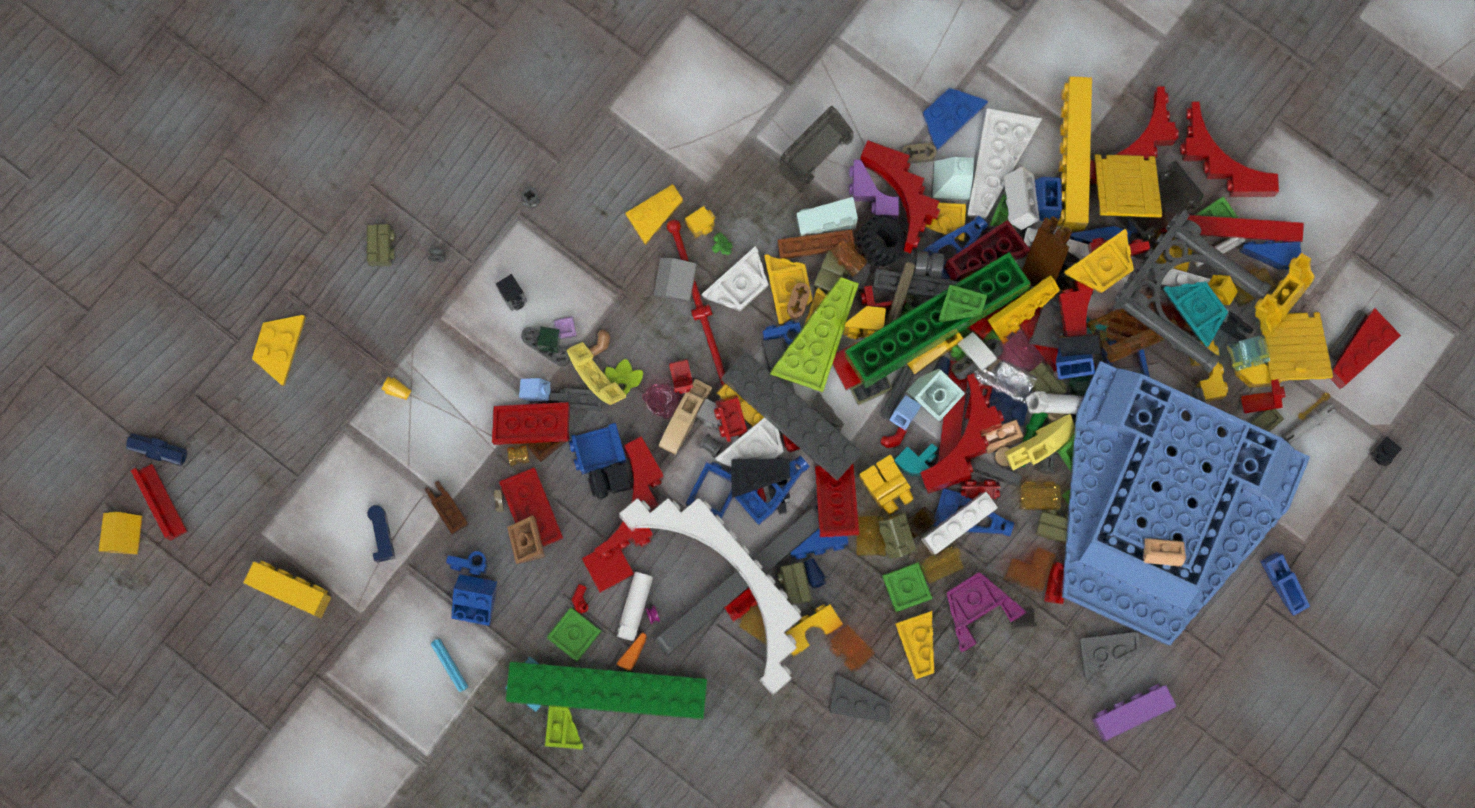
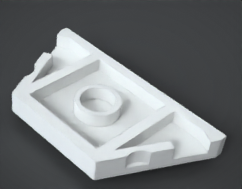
[702,247,768,311]
[715,418,784,467]

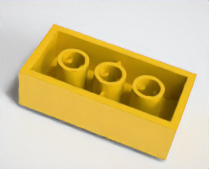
[243,561,332,619]

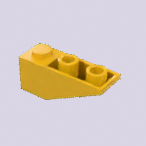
[907,333,963,375]

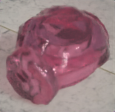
[642,383,680,420]

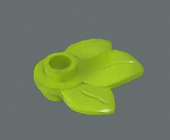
[605,359,643,395]

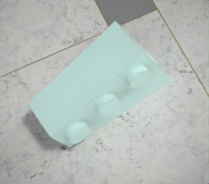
[796,197,858,237]

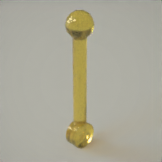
[1298,393,1330,420]

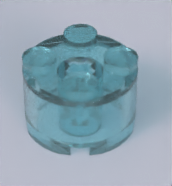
[1226,335,1271,371]

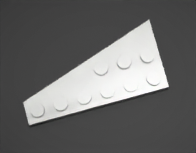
[967,108,1042,220]

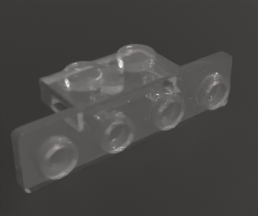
[974,359,1037,406]

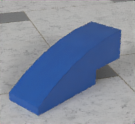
[1260,552,1310,616]

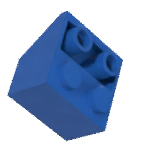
[1035,177,1062,221]
[451,574,497,626]

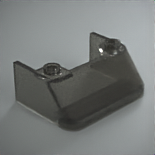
[779,106,854,192]

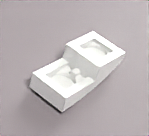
[958,332,997,372]

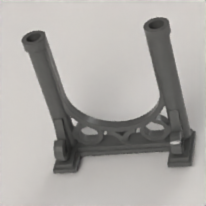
[1112,209,1271,373]

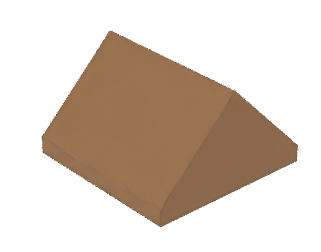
[507,516,546,564]

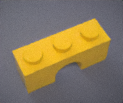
[1189,340,1228,402]
[785,604,843,657]

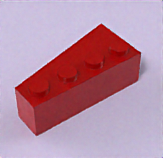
[1330,308,1401,389]

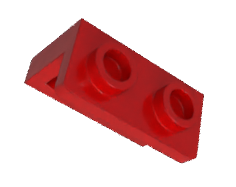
[713,395,747,442]

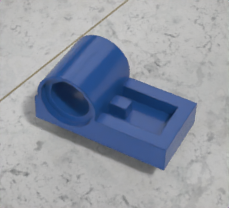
[762,321,801,345]
[446,551,488,576]

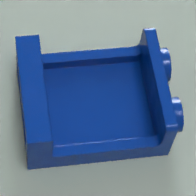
[569,423,627,475]

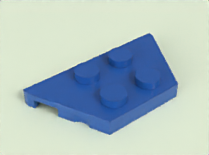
[923,88,988,151]

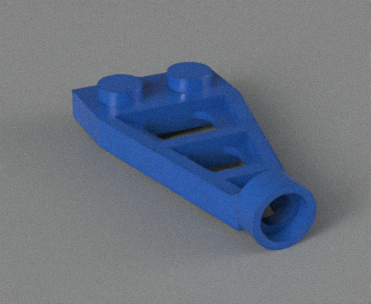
[923,215,988,280]
[734,456,810,526]
[932,489,1015,537]

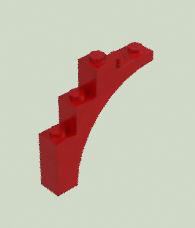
[1089,86,1179,184]
[1180,102,1279,197]
[860,140,941,254]
[1058,238,1150,336]
[920,373,1004,494]
[594,437,664,559]

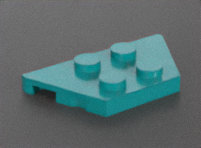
[1163,281,1228,348]

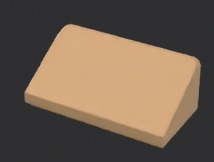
[981,420,1023,454]
[1144,538,1186,566]

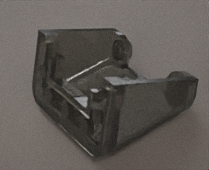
[1115,160,1204,241]

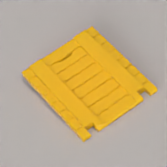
[1094,154,1162,217]
[1259,312,1333,381]

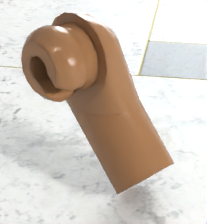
[589,330,610,357]

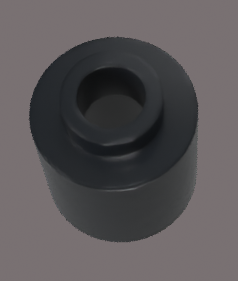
[588,469,611,499]

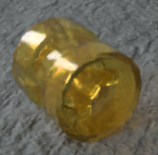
[507,444,530,466]

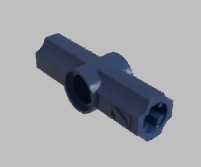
[126,433,187,466]

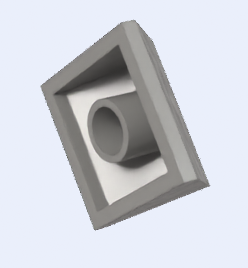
[654,258,697,301]

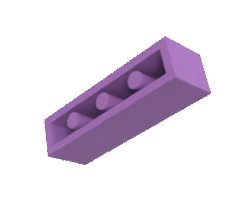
[1093,684,1177,741]

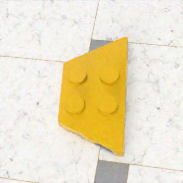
[1064,229,1134,293]
[764,255,813,326]
[252,315,306,386]

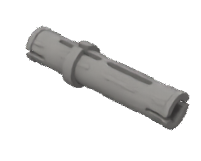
[1282,403,1336,444]

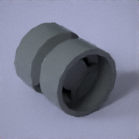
[914,250,944,278]

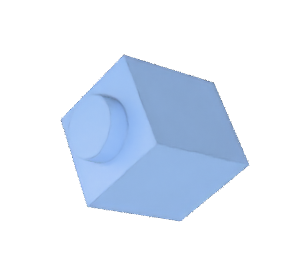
[519,378,551,402]
[890,395,922,430]

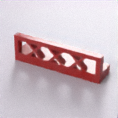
[130,464,188,541]

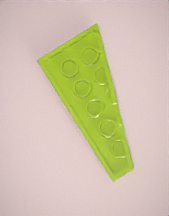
[770,277,859,392]

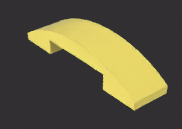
[567,342,626,405]

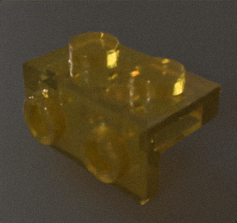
[856,516,886,557]
[921,547,964,584]

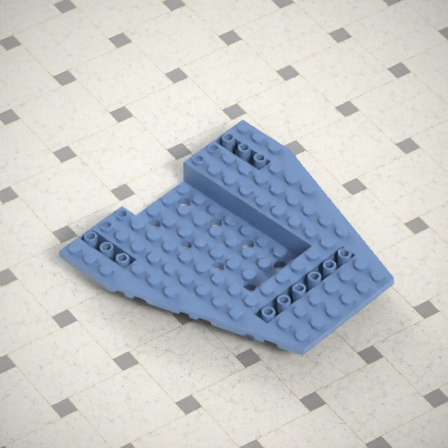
[1062,361,1310,646]

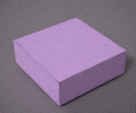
[554,317,577,340]

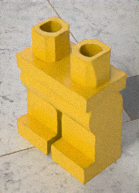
[859,454,914,515]

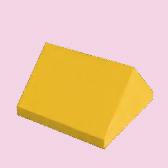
[99,512,143,555]

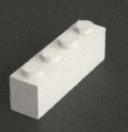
[920,492,998,554]

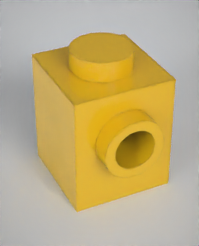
[685,206,715,238]
[1208,275,1238,305]

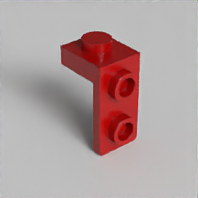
[860,285,906,310]
[669,359,694,394]
[1241,379,1285,413]

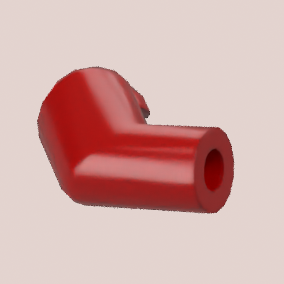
[880,427,907,448]
[572,584,589,613]

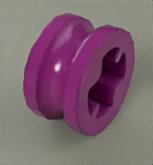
[645,605,660,625]

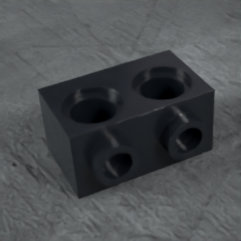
[496,274,527,311]

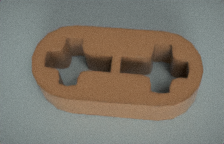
[787,283,810,319]

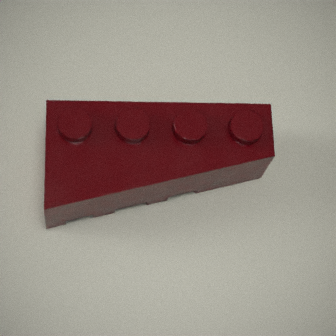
[944,220,1030,281]

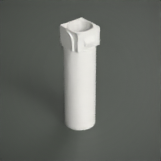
[1026,391,1084,414]
[616,572,653,641]

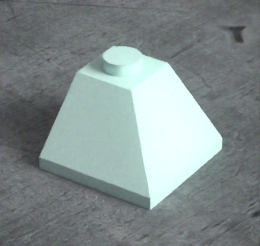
[932,157,974,201]
[906,369,965,421]

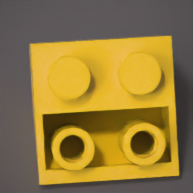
[843,306,886,339]

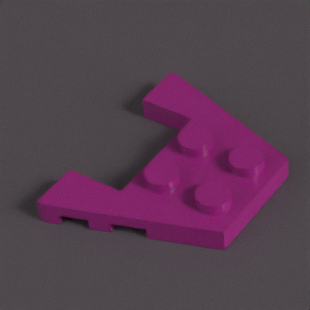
[947,572,1027,653]

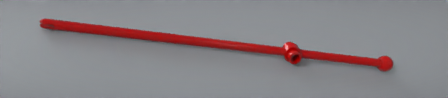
[667,220,766,502]

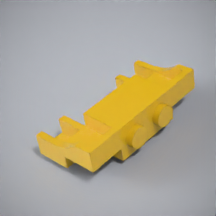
[1255,253,1315,335]

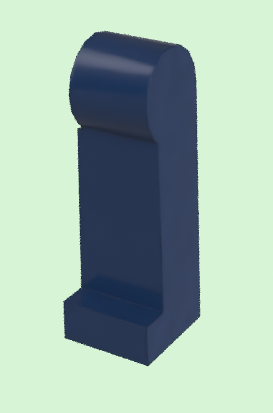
[367,505,396,563]

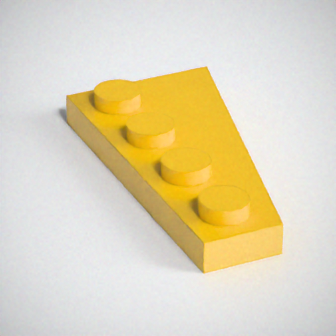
[988,275,1060,344]

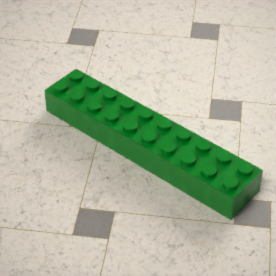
[845,252,1030,388]
[506,662,707,720]

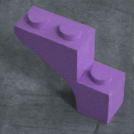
[849,160,899,220]

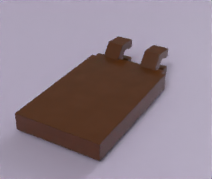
[1022,216,1072,287]

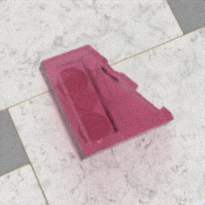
[997,330,1045,372]

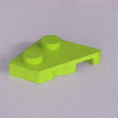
[545,706,583,750]

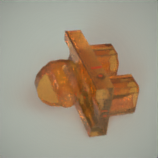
[831,238,867,277]

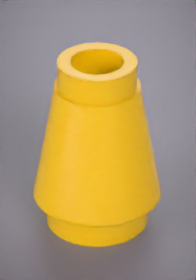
[381,376,412,400]

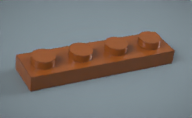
[777,229,855,259]

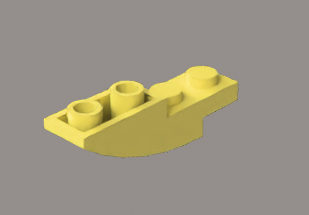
[1004,414,1075,470]

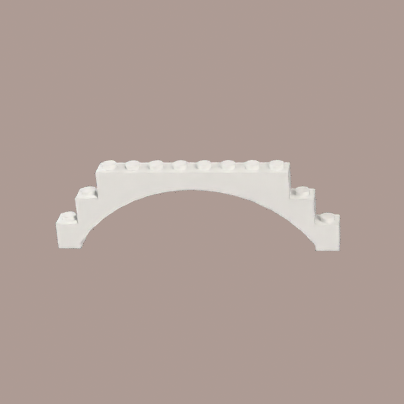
[619,498,801,695]

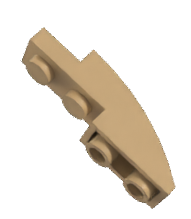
[659,379,712,455]

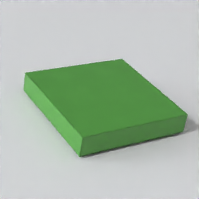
[882,562,933,612]
[547,607,602,662]

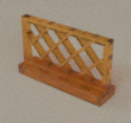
[1087,295,1178,363]

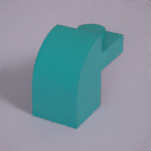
[894,444,938,476]

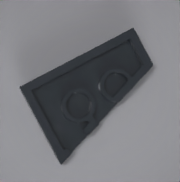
[731,458,790,498]

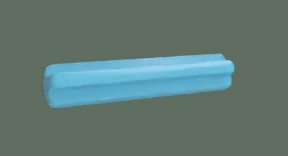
[431,639,468,692]

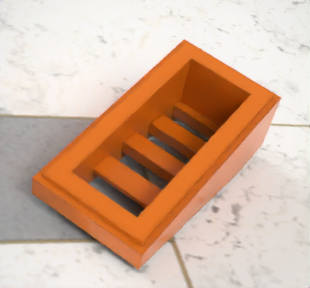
[616,633,647,672]

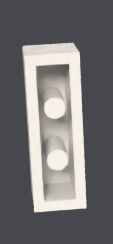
[1004,166,1040,230]

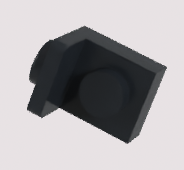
[1371,436,1402,467]

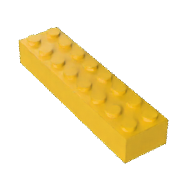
[1057,76,1092,233]

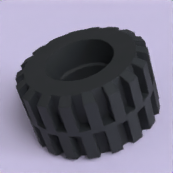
[855,215,907,267]

